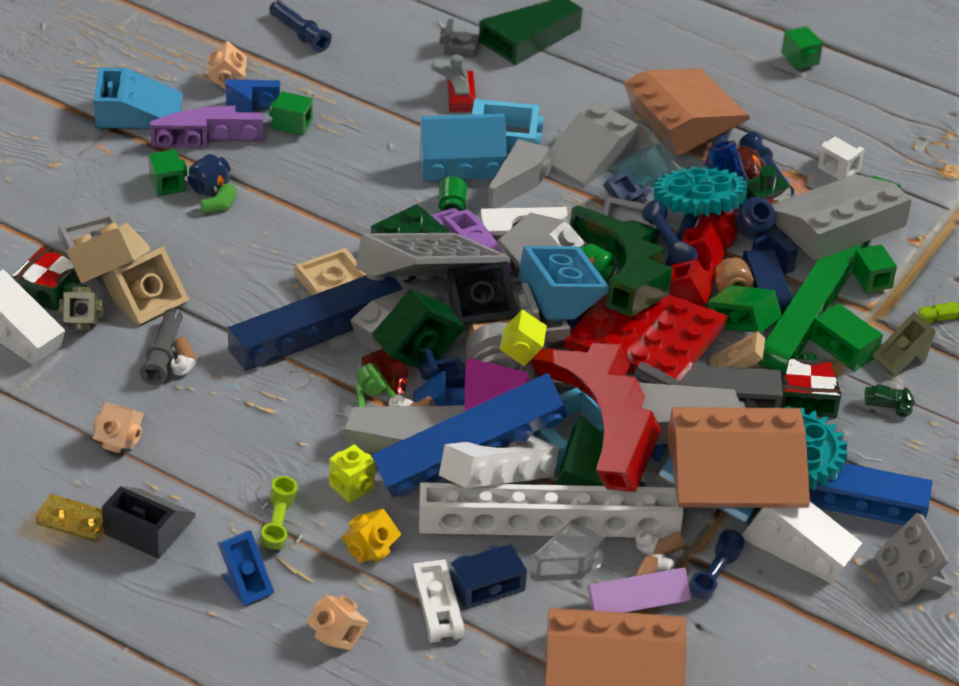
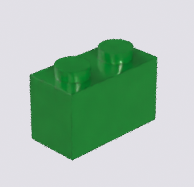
[708,285,782,333]
[810,303,883,372]

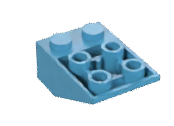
[94,68,183,129]

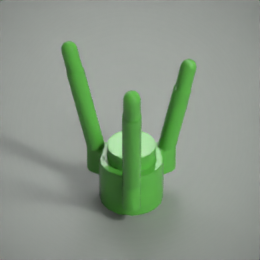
[354,363,396,407]

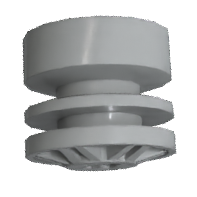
[465,322,534,381]

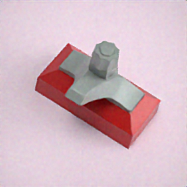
[431,54,476,112]

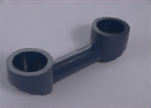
[642,200,698,264]
[689,530,745,600]

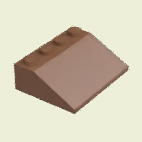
[623,68,750,156]
[667,407,810,508]
[545,608,686,686]

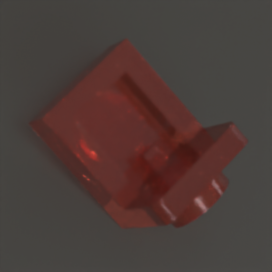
[361,349,408,395]

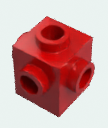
[696,210,738,249]

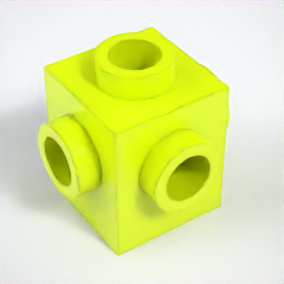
[328,444,376,504]

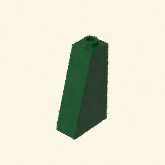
[479,0,582,66]

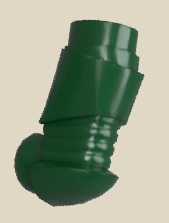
[864,384,915,416]

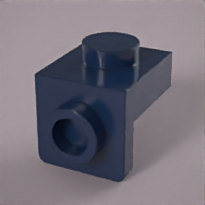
[603,170,652,204]
[752,229,798,274]
[420,349,465,388]

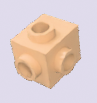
[206,41,247,91]
[93,402,144,453]
[306,595,370,650]

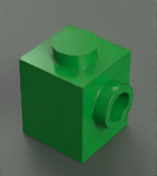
[781,26,823,70]
[269,91,313,136]
[148,149,187,197]
[852,244,897,293]

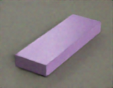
[587,567,691,613]

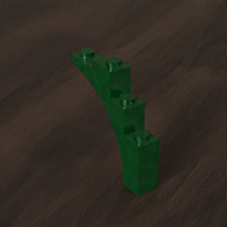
[570,205,673,317]

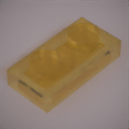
[35,493,103,542]

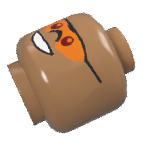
[714,257,754,293]

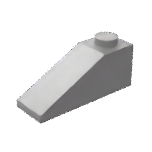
[487,139,552,209]
[350,283,442,356]

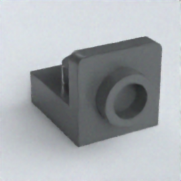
[440,19,479,58]

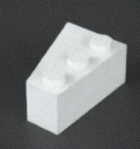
[0,269,65,366]
[742,502,862,583]

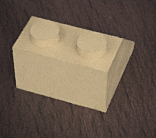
[66,222,151,283]
[101,246,189,325]

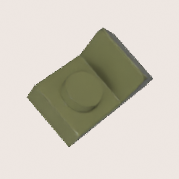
[872,312,936,377]

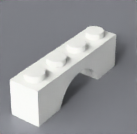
[439,436,559,488]

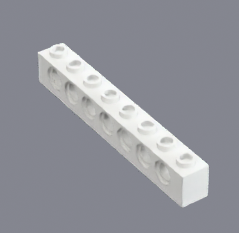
[419,483,684,538]

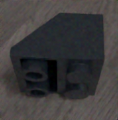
[101,486,195,559]

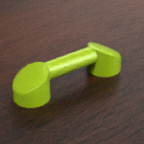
[259,476,298,550]

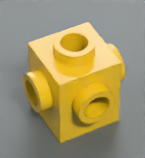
[341,508,402,563]

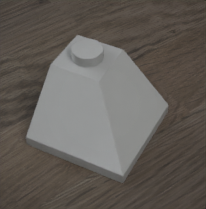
[496,213,585,268]

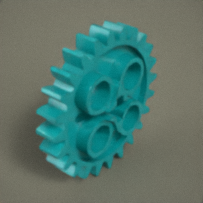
[654,166,747,216]
[787,406,848,490]

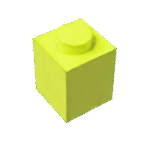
[499,309,547,366]

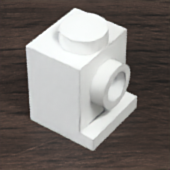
[818,137,865,180]

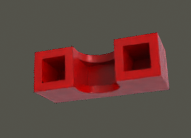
[669,223,726,306]

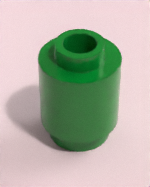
[438,176,467,212]

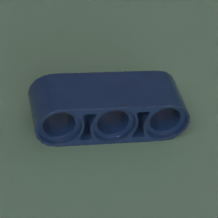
[742,249,791,314]

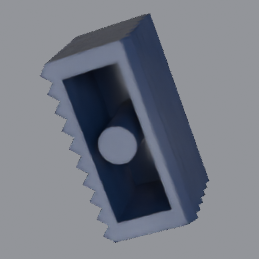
[449,544,527,609]

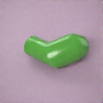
[200,183,237,214]

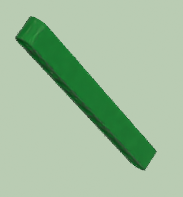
[758,175,901,375]

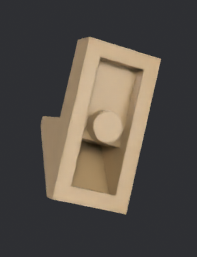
[709,331,765,369]

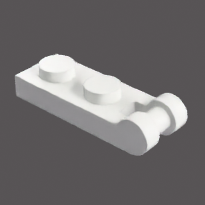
[412,559,464,643]

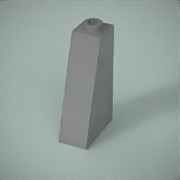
[638,382,745,445]
[340,405,465,456]

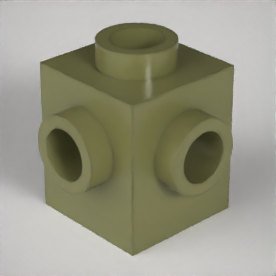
[59,287,103,330]

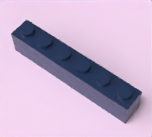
[227,275,404,371]

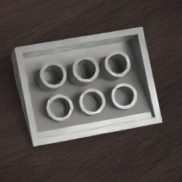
[772,174,912,261]
[356,233,510,281]

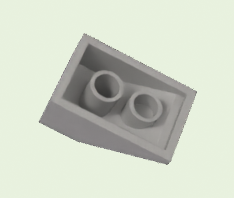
[549,101,639,188]

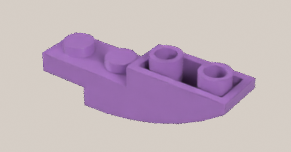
[150,106,263,148]
[431,208,513,276]

